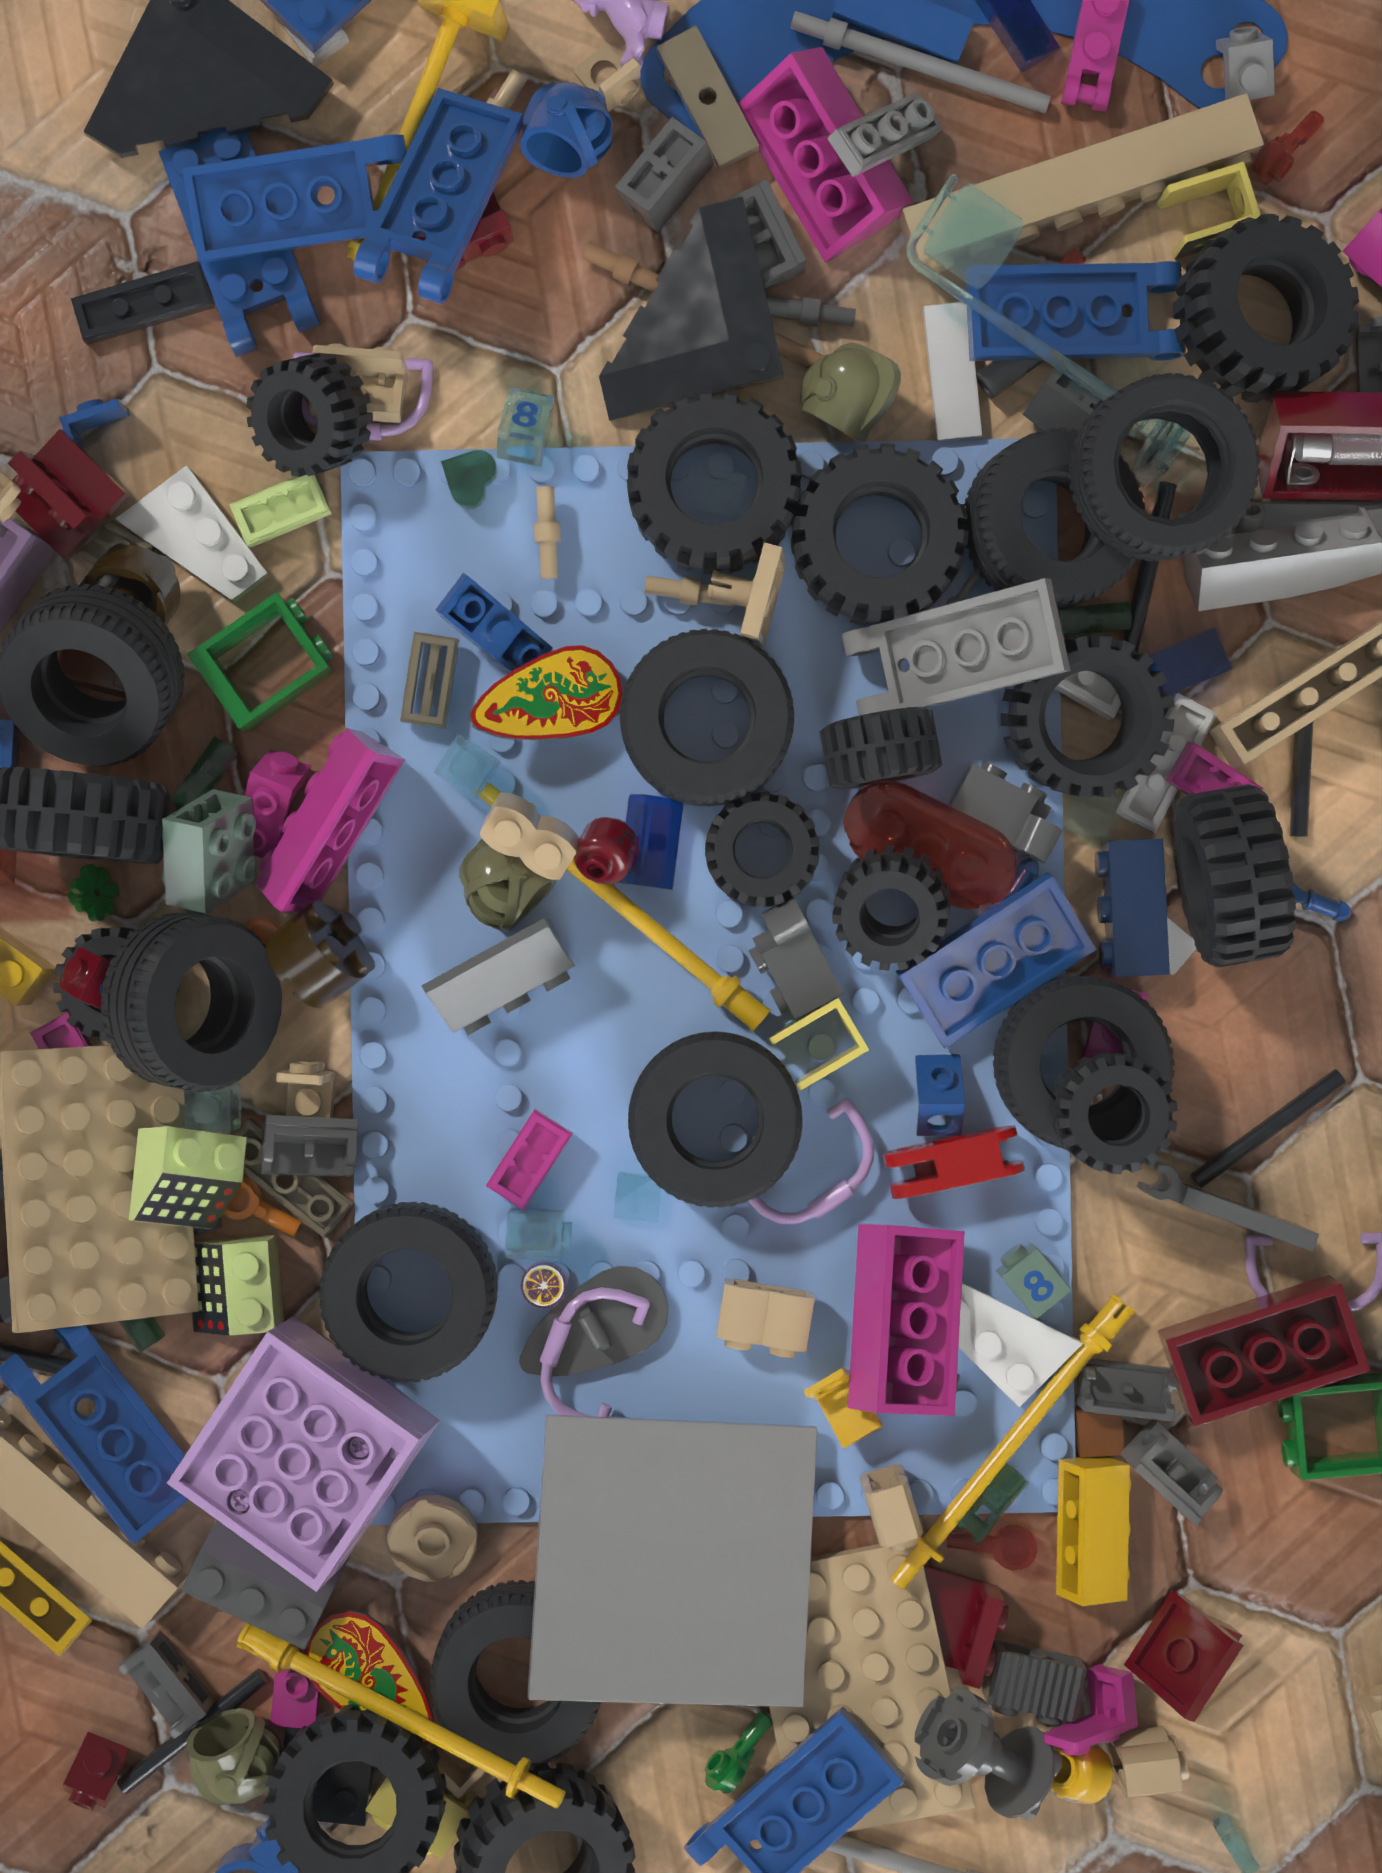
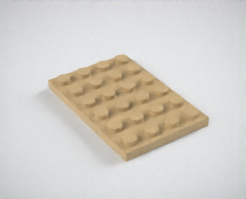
[0,1045,199,1333]
[769,1544,975,1832]

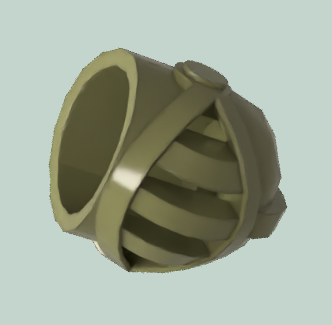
[800,343,901,442]
[459,839,557,933]
[186,1708,282,1805]

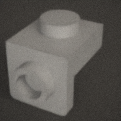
[1216,27,1275,100]

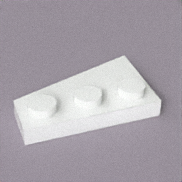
[115,465,270,602]
[959,1282,1083,1407]

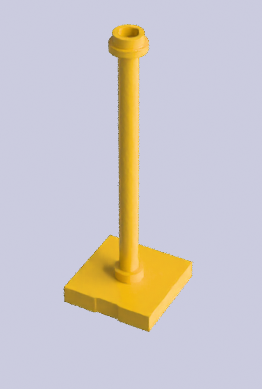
[347,0,510,261]

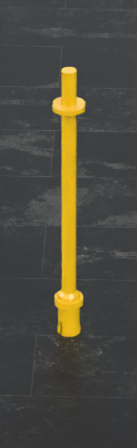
[479,783,771,1032]
[890,1293,1135,1591]
[237,1623,566,1809]

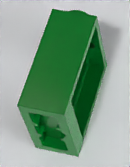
[187,592,335,733]
[1277,1373,1382,1481]

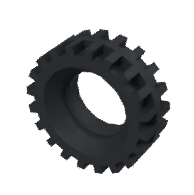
[263,1704,447,1873]

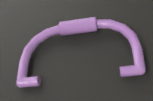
[293,352,433,440]
[748,1098,874,1224]
[1245,1232,1382,1312]
[540,1287,650,1417]

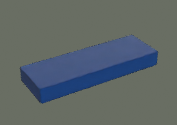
[832,0,975,64]

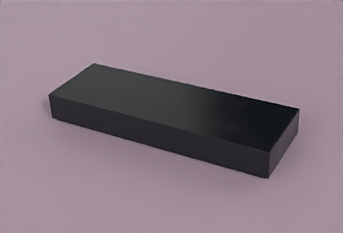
[71,261,215,345]

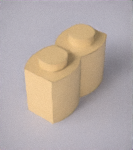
[479,793,579,880]
[716,1278,815,1358]
[860,1464,923,1551]
[1109,1726,1189,1798]

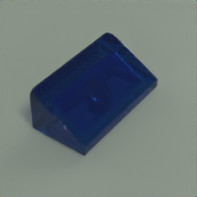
[975,0,1060,73]
[619,794,684,890]

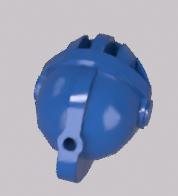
[520,82,613,178]

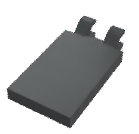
[1137,1160,1319,1251]

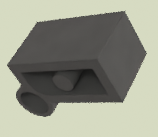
[943,762,1062,863]
[748,897,844,1019]

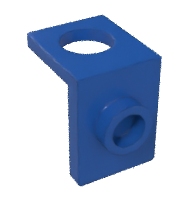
[59,399,130,450]
[915,1054,965,1136]

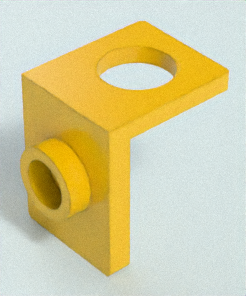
[804,1368,883,1448]

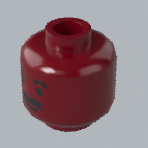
[573,817,639,885]

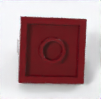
[7,429,130,560]
[1124,1590,1244,1722]

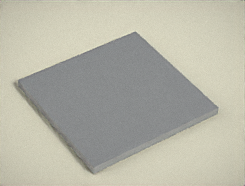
[527,1414,817,1707]

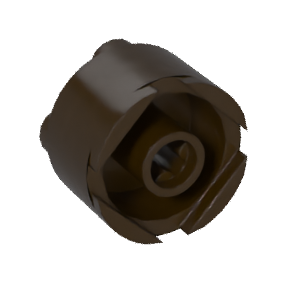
[80,545,180,625]
[265,900,375,1008]

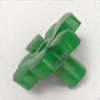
[68,864,120,922]

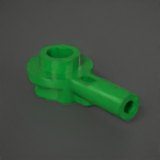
[705,1710,773,1794]

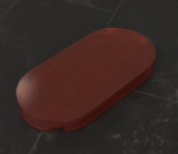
[843,781,1017,909]

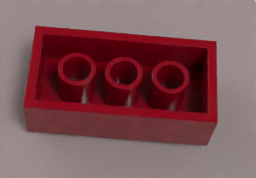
[1157,1275,1370,1427]

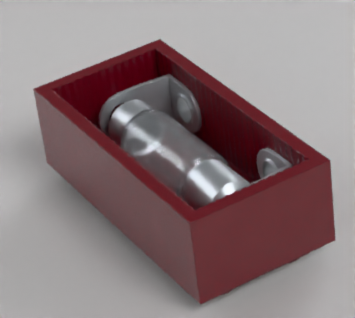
[1257,391,1382,501]

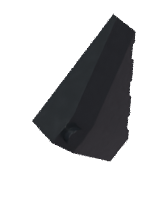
[83,0,334,158]
[599,197,784,421]

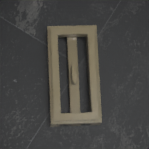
[400,632,460,729]

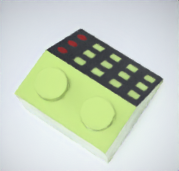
[129,1126,247,1229]
[192,1234,284,1336]

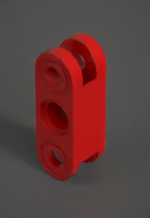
[883,1125,1025,1199]

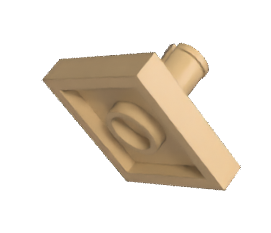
[707,543,786,650]

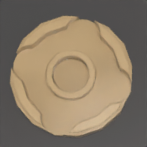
[387,1495,478,1582]

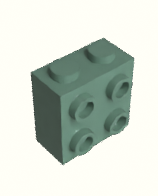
[162,789,257,914]

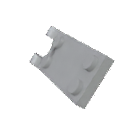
[842,578,1071,715]

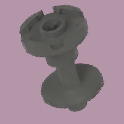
[914,1688,1062,1820]

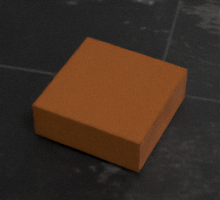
[1075,1409,1125,1458]

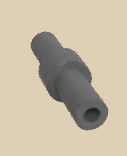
[767,296,856,327]

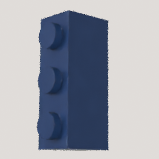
[1094,838,1170,977]

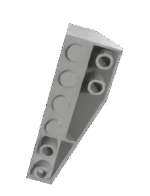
[1178,501,1382,611]

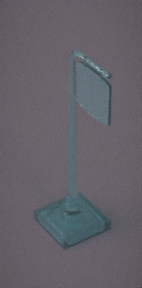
[906,174,1191,488]

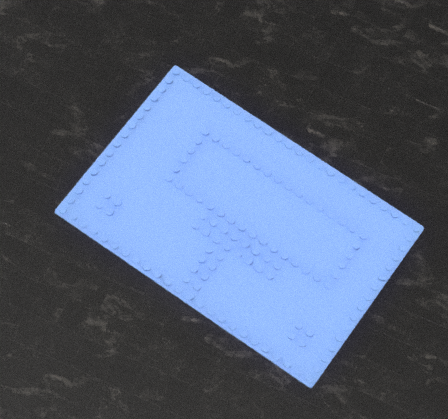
[340,439,1076,1525]

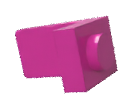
[244,749,311,858]
[1043,1664,1138,1755]

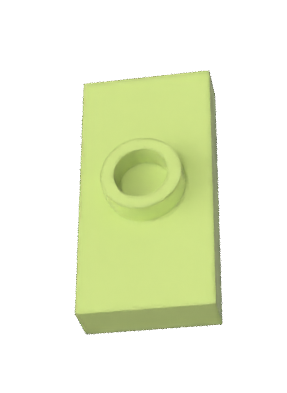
[229,475,332,548]

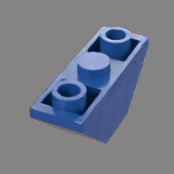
[435,573,553,672]

